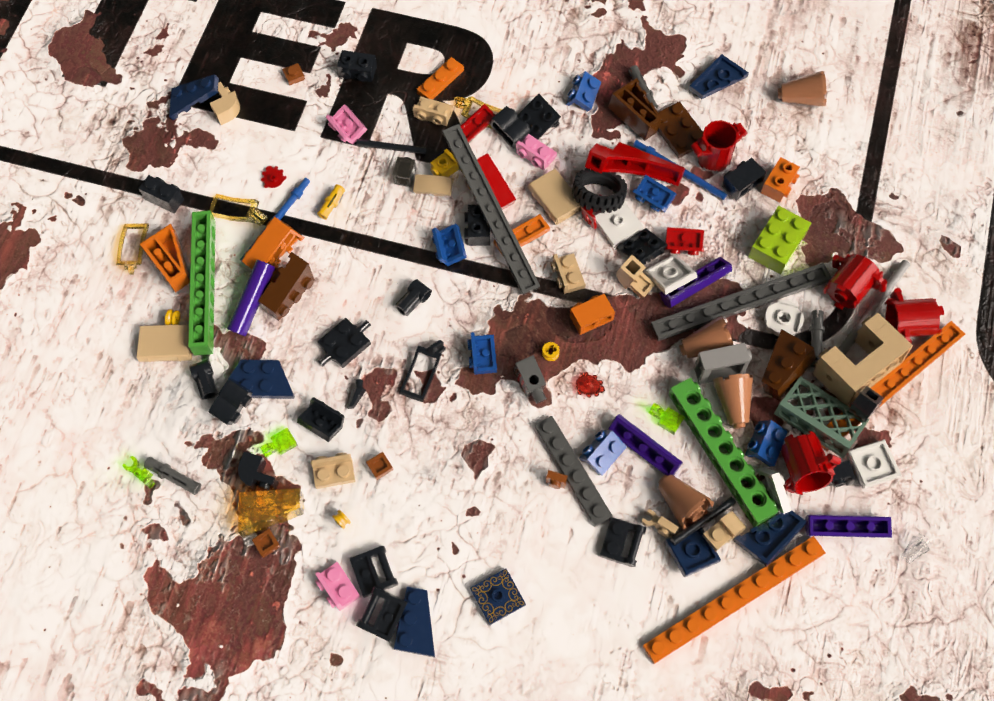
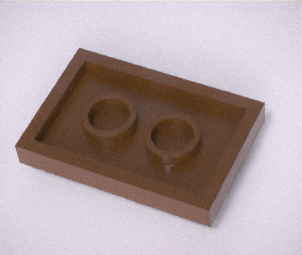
[658,101,703,159]

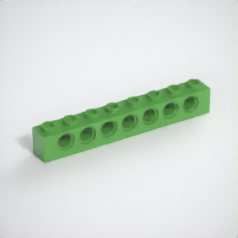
[188,211,216,356]
[668,377,779,528]

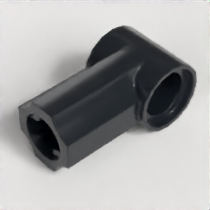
[395,279,432,317]
[189,359,218,400]

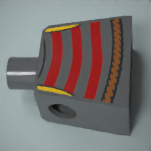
[513,355,547,404]

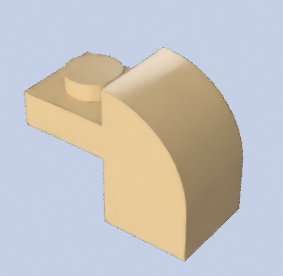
[210,82,240,125]
[616,255,655,299]
[702,511,746,551]

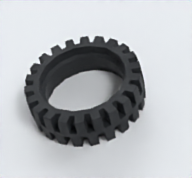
[572,168,628,213]

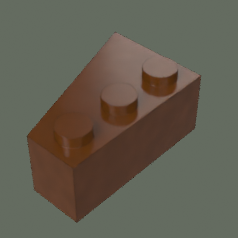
[608,78,662,141]
[258,252,315,321]
[761,329,816,401]

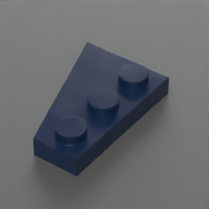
[689,54,749,99]
[169,74,219,121]
[734,510,806,567]
[394,586,436,658]

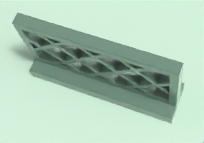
[774,376,869,458]

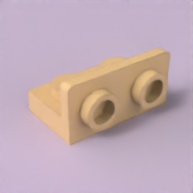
[413,97,454,126]
[550,253,586,294]
[311,453,356,489]

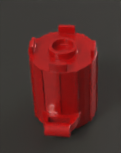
[691,120,748,173]
[823,254,887,310]
[885,288,944,343]
[781,431,841,495]

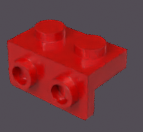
[665,227,704,255]

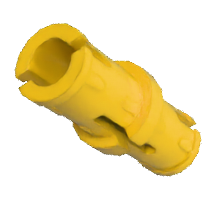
[317,184,345,220]

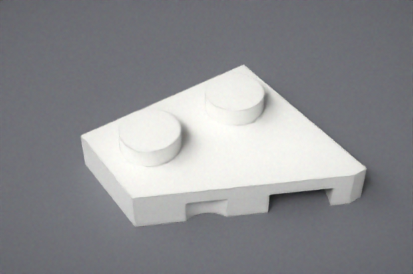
[757,467,791,513]

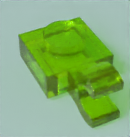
[648,403,685,435]
[260,428,298,458]
[122,456,156,489]

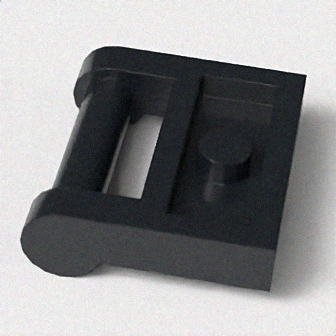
[599,517,646,567]
[349,546,399,598]
[356,586,408,642]

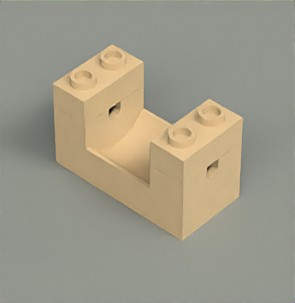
[813,313,913,406]

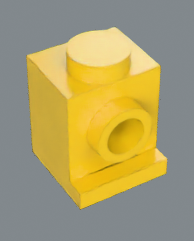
[430,149,459,177]

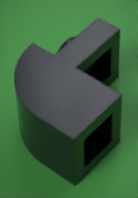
[848,386,884,423]
[238,451,279,492]

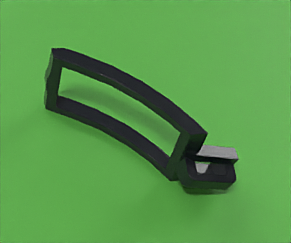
[399,340,446,402]

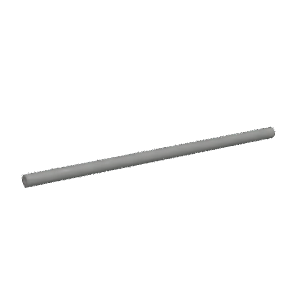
[781,260,910,433]

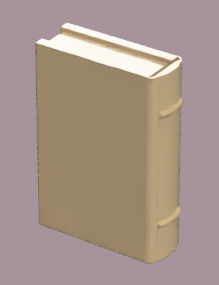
[528,168,581,225]
[137,325,192,362]

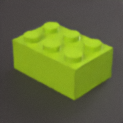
[748,205,811,275]

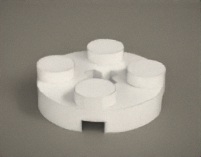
[764,300,804,337]

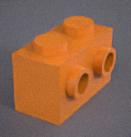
[761,157,800,203]
[570,294,615,335]

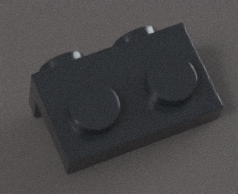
[297,397,345,442]

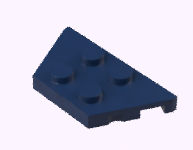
[219,360,295,399]

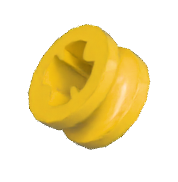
[165,309,181,325]
[542,342,559,361]
[331,510,351,530]

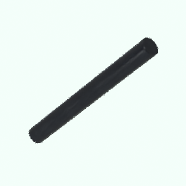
[356,139,427,155]
[670,497,736,546]

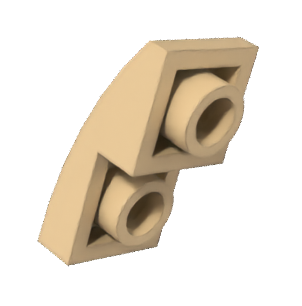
[413,174,453,196]

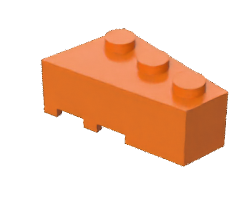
[242,217,305,269]
[140,224,190,293]

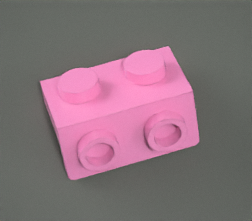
[326,105,367,144]

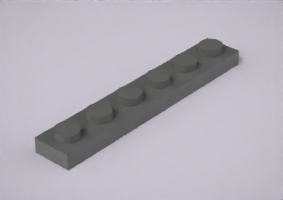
[535,416,613,527]

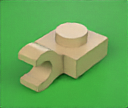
[641,509,679,538]

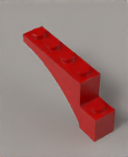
[585,142,686,186]

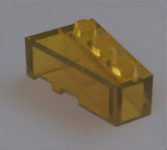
[238,488,304,538]

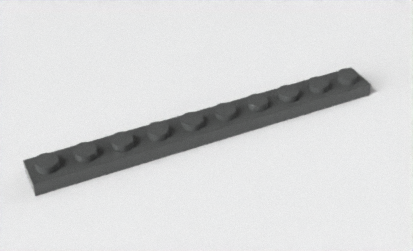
[442,124,540,295]
[651,263,832,341]

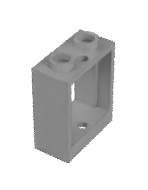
[694,343,752,385]

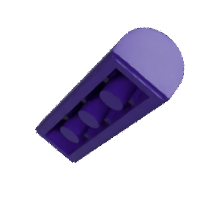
[659,257,732,308]
[227,260,275,336]
[608,414,683,476]
[805,515,892,538]

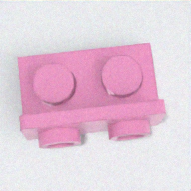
[516,134,557,170]
[315,562,361,611]

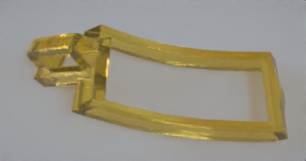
[454,96,502,129]
[209,194,268,227]
[116,223,149,275]

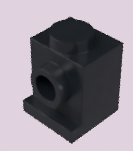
[826,461,856,488]

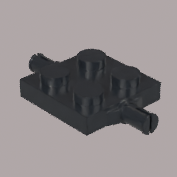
[317,318,371,368]

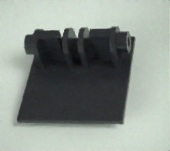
[517,93,561,140]
[617,228,667,265]

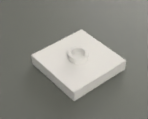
[595,201,644,247]
[644,254,697,295]
[847,439,902,489]

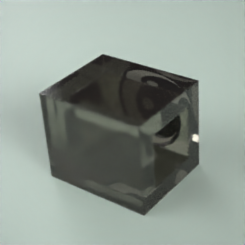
[392,157,417,187]

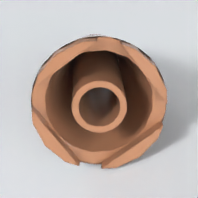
[778,71,827,107]
[679,315,734,358]
[713,374,753,429]
[658,475,714,530]

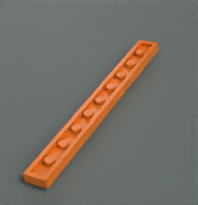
[822,321,965,452]
[643,536,826,664]

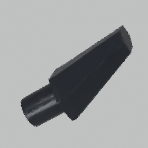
[347,379,366,409]

